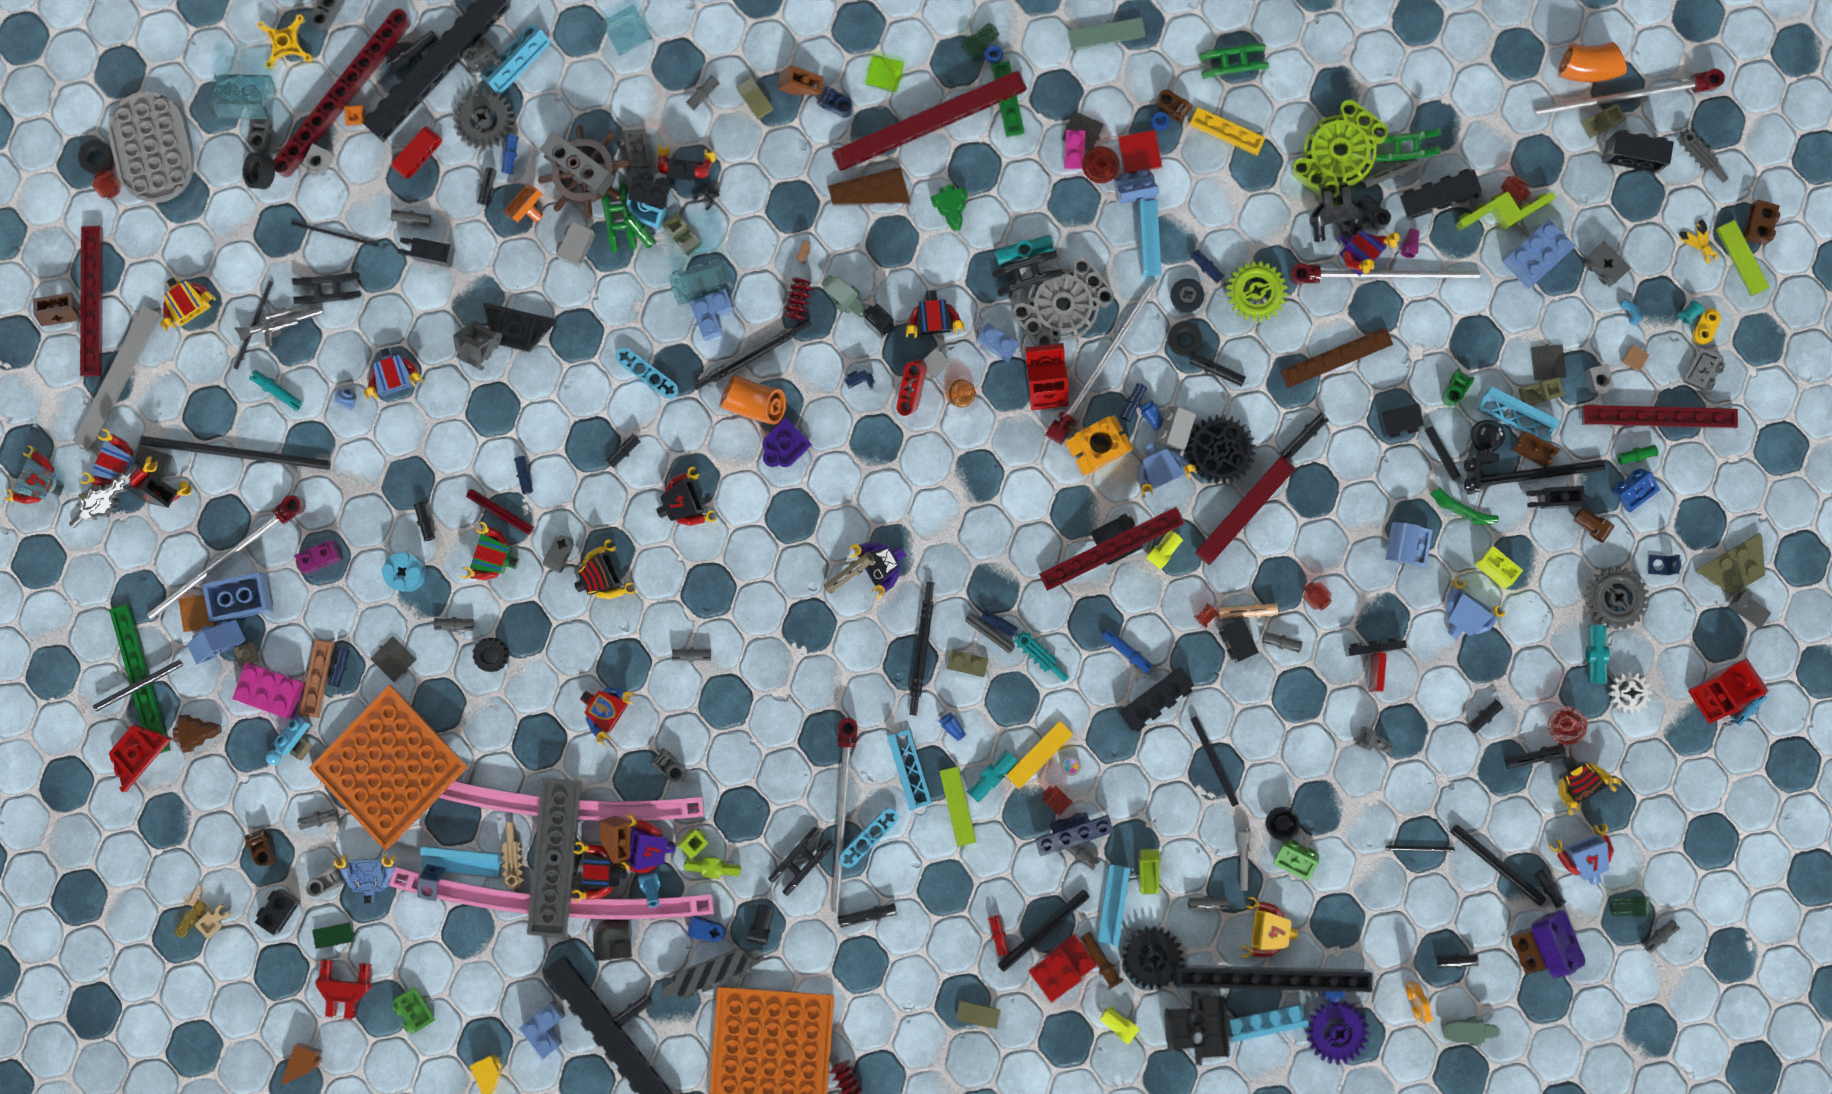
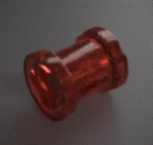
[1194,603,1219,629]

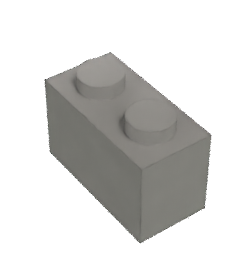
[556,221,596,269]
[1157,406,1196,451]

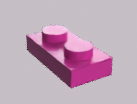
[1065,130,1085,170]

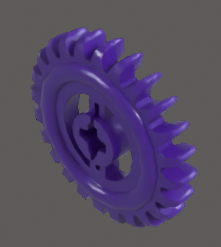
[1305,1001,1370,1066]

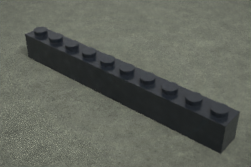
[363,0,511,143]
[544,955,673,1094]
[1173,965,1373,992]

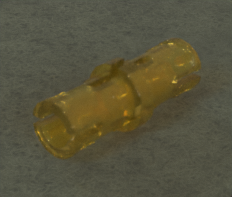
[173,900,208,938]

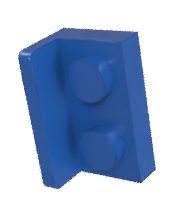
[1611,468,1660,512]

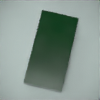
[312,922,355,949]

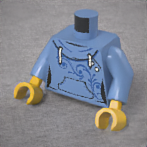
[334,853,396,903]

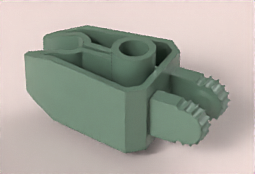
[821,275,866,318]
[1443,1016,1500,1046]

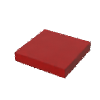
[1118,130,1162,174]
[1368,652,1387,693]

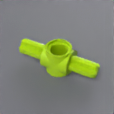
[684,857,741,879]

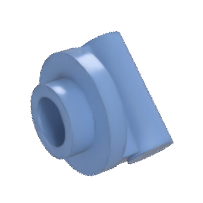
[334,388,356,410]

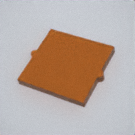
[178,595,216,632]

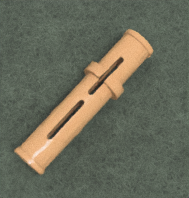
[1218,603,1278,620]

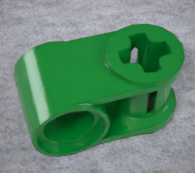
[1442,368,1475,406]

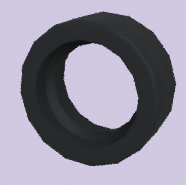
[242,152,275,190]

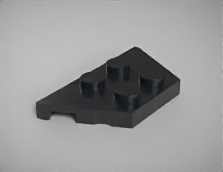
[484,302,556,353]

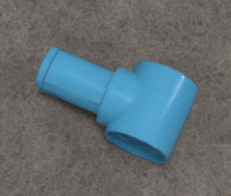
[638,869,662,908]

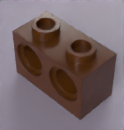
[1743,200,1780,246]
[1510,928,1547,974]

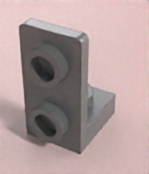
[1728,589,1771,628]

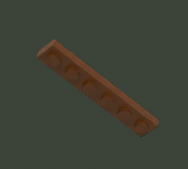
[1280,327,1394,389]

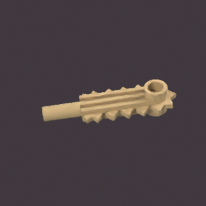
[501,822,523,892]

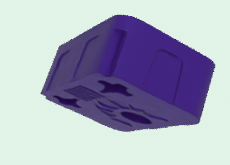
[1531,910,1586,978]

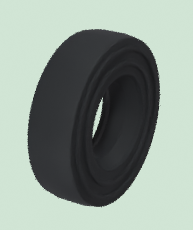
[78,140,114,175]
[1167,321,1202,356]

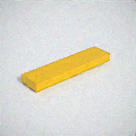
[1189,107,1266,156]
[1005,721,1074,789]

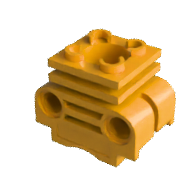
[1064,415,1134,477]

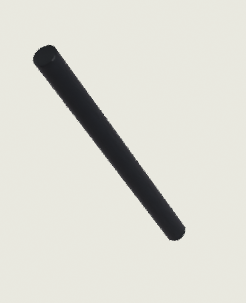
[1386,846,1455,852]

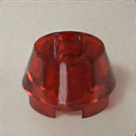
[1082,146,1120,183]
[1547,707,1588,745]

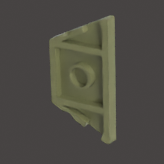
[1695,533,1765,595]

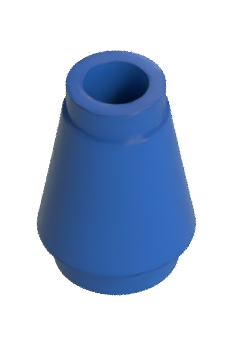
[1140,400,1163,430]
[939,712,966,741]

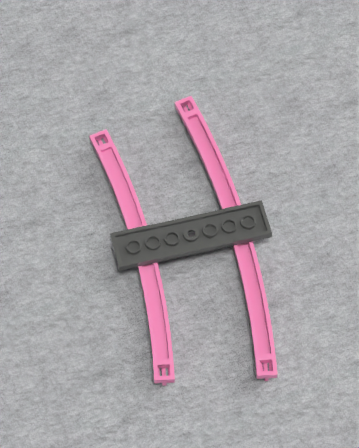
[389,778,714,938]

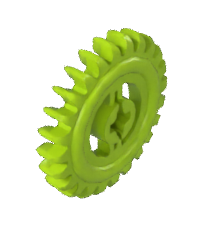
[1225,261,1288,323]

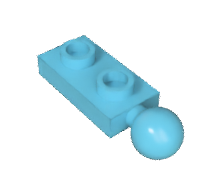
[266,713,310,765]

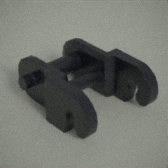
[693,183,720,211]

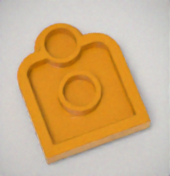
[1405,980,1433,1024]

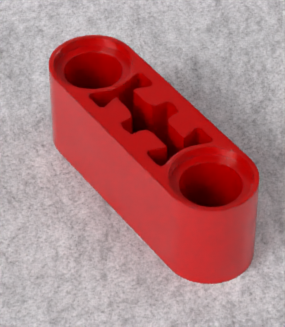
[391,126,443,179]
[896,359,927,416]

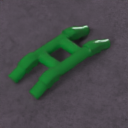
[1198,43,1269,79]
[1375,128,1441,162]
[601,183,637,253]
[1430,487,1499,525]

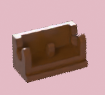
[1512,431,1560,467]

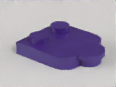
[762,417,813,467]

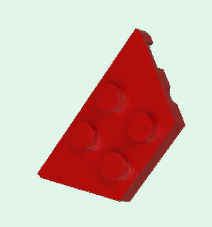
[109,725,172,793]

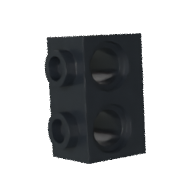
[254,889,301,936]

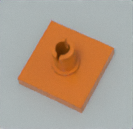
[503,184,543,223]

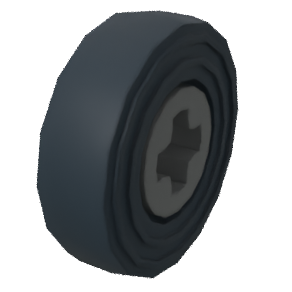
[1170,278,1205,313]

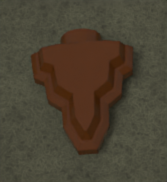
[173,715,222,753]

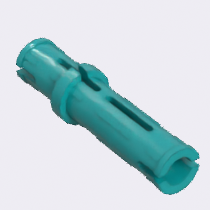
[249,369,303,412]

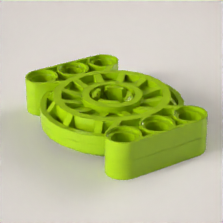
[1292,100,1388,198]

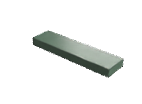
[1068,17,1145,51]

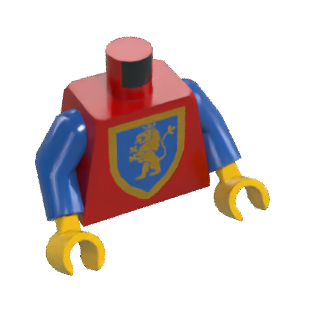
[580,688,637,746]

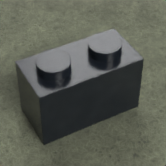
[1377,404,1424,439]
[1219,617,1259,663]

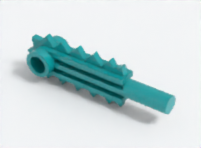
[1014,630,1069,682]

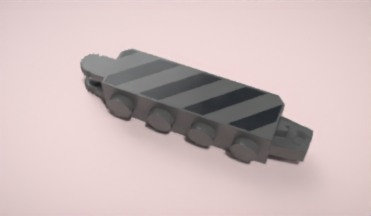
[660,947,765,999]

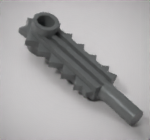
[1677,129,1729,183]

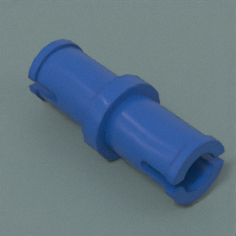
[501,134,519,174]

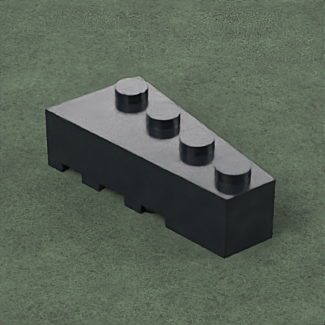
[1400,168,1482,220]

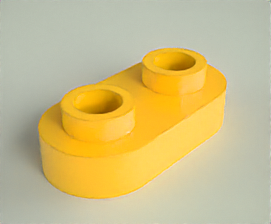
[1692,308,1721,346]

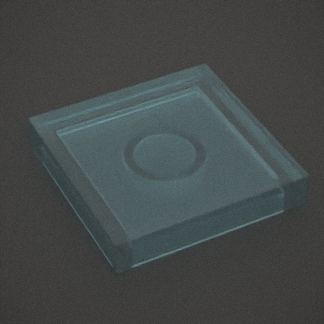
[601,4,652,56]

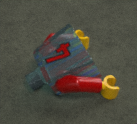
[4,445,64,504]

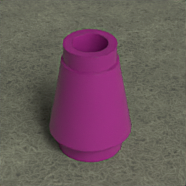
[1399,228,1420,258]

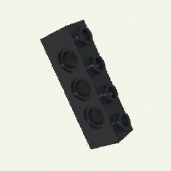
[1117,667,1195,732]

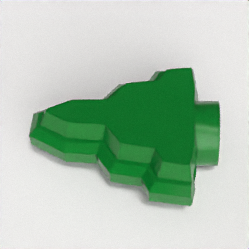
[930,185,968,232]

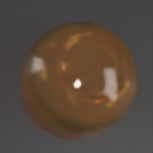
[945,379,976,408]

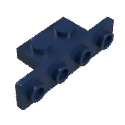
[1035,812,1114,856]

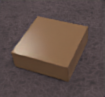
[797,241,811,264]
[1621,345,1649,372]

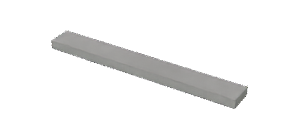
[73,306,161,450]

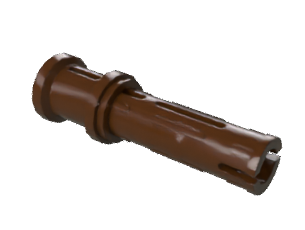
[1080,931,1124,990]

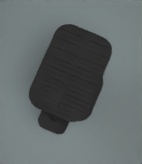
[1164,991,1230,1066]

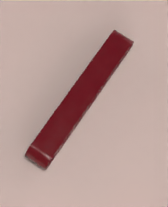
[1195,455,1296,565]

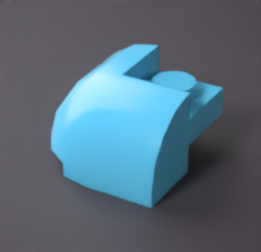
[627,190,671,228]

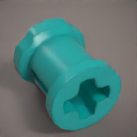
[1678,300,1705,325]

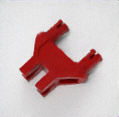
[315,959,372,1019]

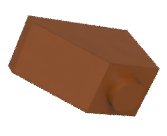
[778,65,823,95]
[600,816,630,863]
[281,1043,322,1084]

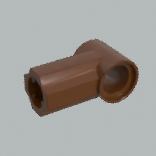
[1572,507,1615,543]

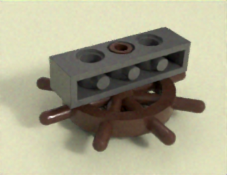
[538,125,631,218]

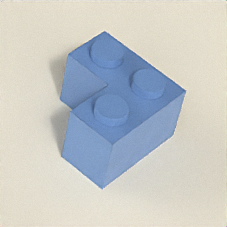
[690,289,734,341]
[187,620,245,665]
[519,1001,565,1059]

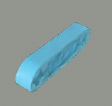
[616,348,679,399]
[838,808,898,868]

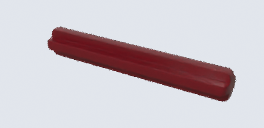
[466,489,534,535]

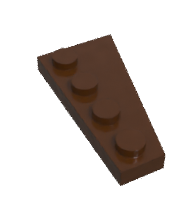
[828,167,910,206]

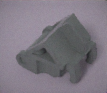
[453,320,502,371]

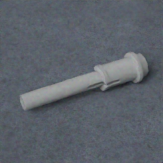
[1236,828,1252,891]

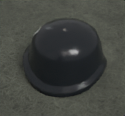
[1471,420,1505,452]
[1265,807,1300,841]

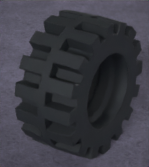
[472,637,509,672]

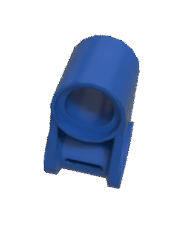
[687,916,726,942]

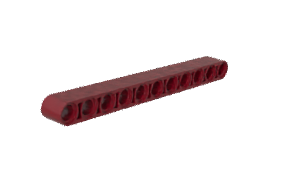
[273,9,411,177]
[831,71,1027,171]

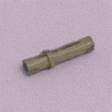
[824,552,874,594]

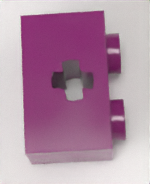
[294,540,343,574]

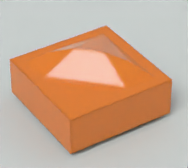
[344,105,365,126]

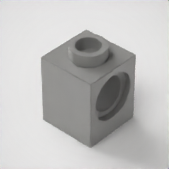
[302,144,334,176]
[922,348,949,380]
[1584,364,1614,395]

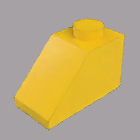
[469,1054,503,1094]

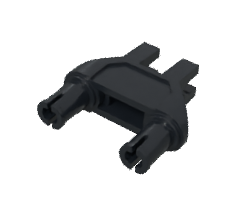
[1310,182,1365,242]

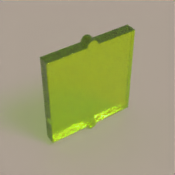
[865,55,905,93]

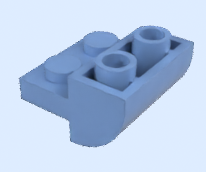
[1114,170,1159,204]
[1385,522,1433,568]

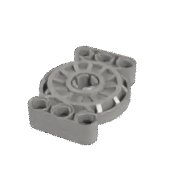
[1012,257,1114,346]

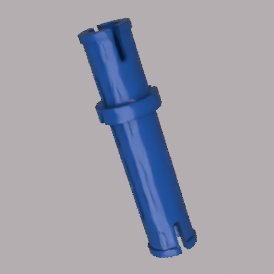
[1101,628,1154,674]

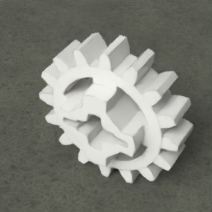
[1608,672,1652,714]

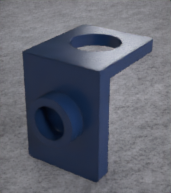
[1648,554,1681,576]
[417,864,445,901]

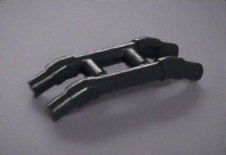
[992,250,1063,296]
[291,272,361,304]
[768,827,834,896]

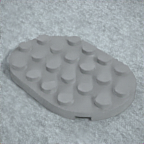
[108,91,194,203]

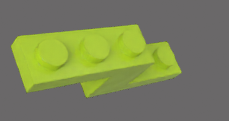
[1456,191,1557,231]

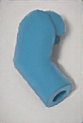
[1619,298,1643,325]

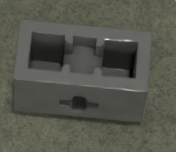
[1583,241,1631,287]

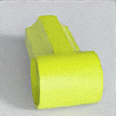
[1146,531,1183,570]
[1099,1006,1140,1045]

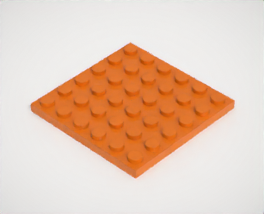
[309,685,468,850]
[709,986,835,1094]

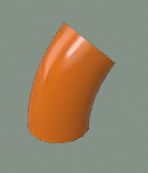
[1557,41,1627,83]
[719,374,786,425]

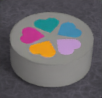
[1061,756,1081,776]

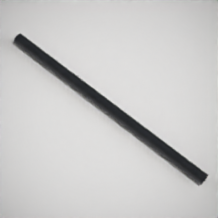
[140,436,331,470]

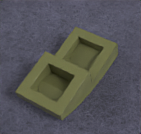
[736,77,773,120]
[1581,103,1627,139]
[662,213,702,256]
[1518,377,1565,406]
[956,1000,1001,1029]

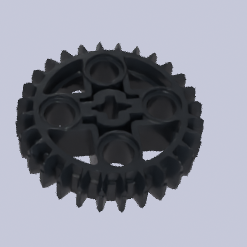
[1185,414,1256,485]

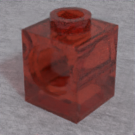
[1042,786,1072,816]

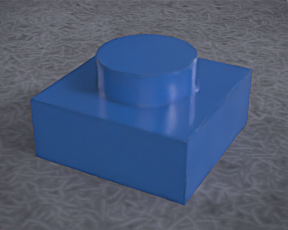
[1322,991,1345,1002]

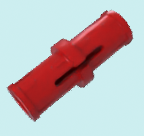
[988,915,1009,956]

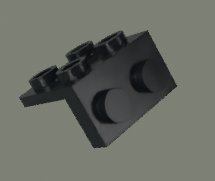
[628,173,676,208]
[1464,450,1499,495]
[1091,513,1143,565]

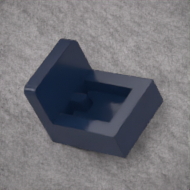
[845,370,875,391]

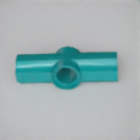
[994,235,1054,266]
[1585,625,1610,684]
[966,749,1018,803]

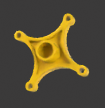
[257,14,313,69]

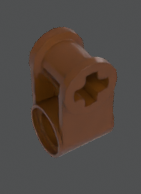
[1156,90,1193,123]
[245,827,276,866]

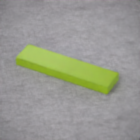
[1716,220,1770,296]
[940,767,976,847]

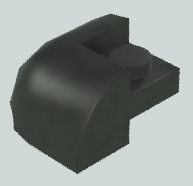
[593,919,633,961]

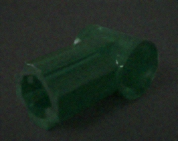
[961,22,999,60]
[1609,896,1651,917]

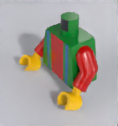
[460,521,519,581]

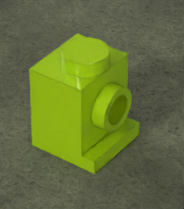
[675,827,708,860]

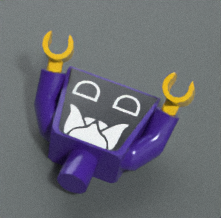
[848,542,906,599]

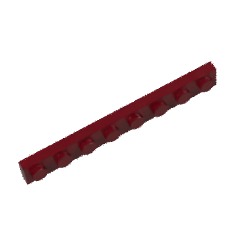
[80,226,103,377]
[1582,405,1738,429]
[1039,506,1186,591]

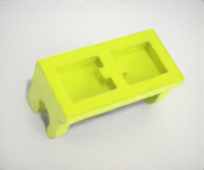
[1474,546,1523,589]

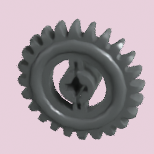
[452,89,515,151]
[1585,566,1650,630]

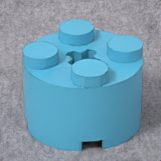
[382,552,426,592]

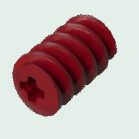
[782,277,814,320]
[829,1059,863,1094]

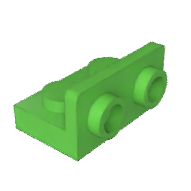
[1273,839,1319,881]
[392,987,435,1035]

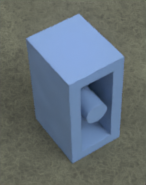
[977,323,1020,363]

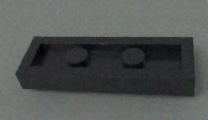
[1345,637,1407,657]

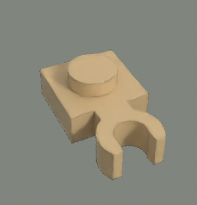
[194,904,232,939]

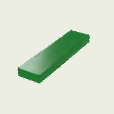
[991,61,1025,138]

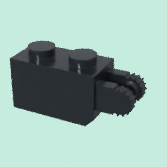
[397,237,455,268]
[864,303,894,339]
[1526,486,1585,509]

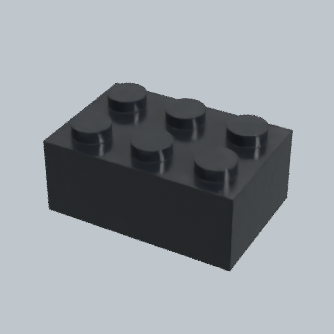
[1602,130,1674,173]

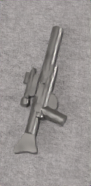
[234,307,324,346]

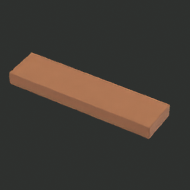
[299,639,335,718]

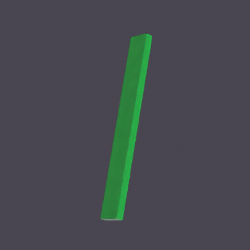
[109,604,171,754]

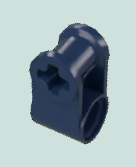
[816,86,854,118]

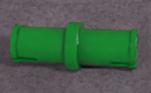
[623,213,656,249]
[1617,444,1658,465]

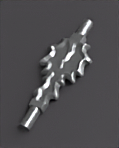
[69,463,140,528]

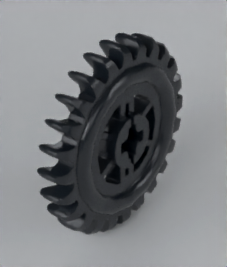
[1121,925,1185,991]

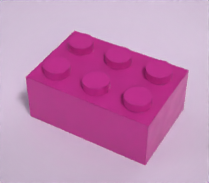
[232,662,306,719]

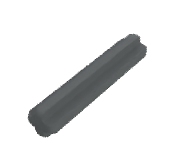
[965,613,1015,653]

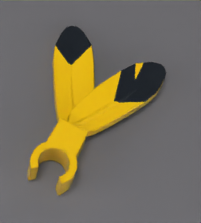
[1678,220,1718,264]

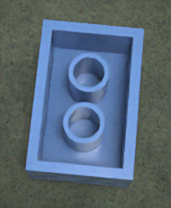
[1502,219,1575,289]
[202,572,273,623]

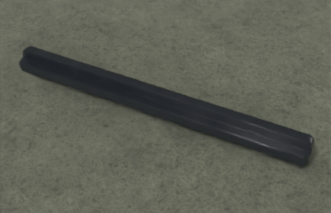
[1450,825,1546,906]
[997,889,1090,972]

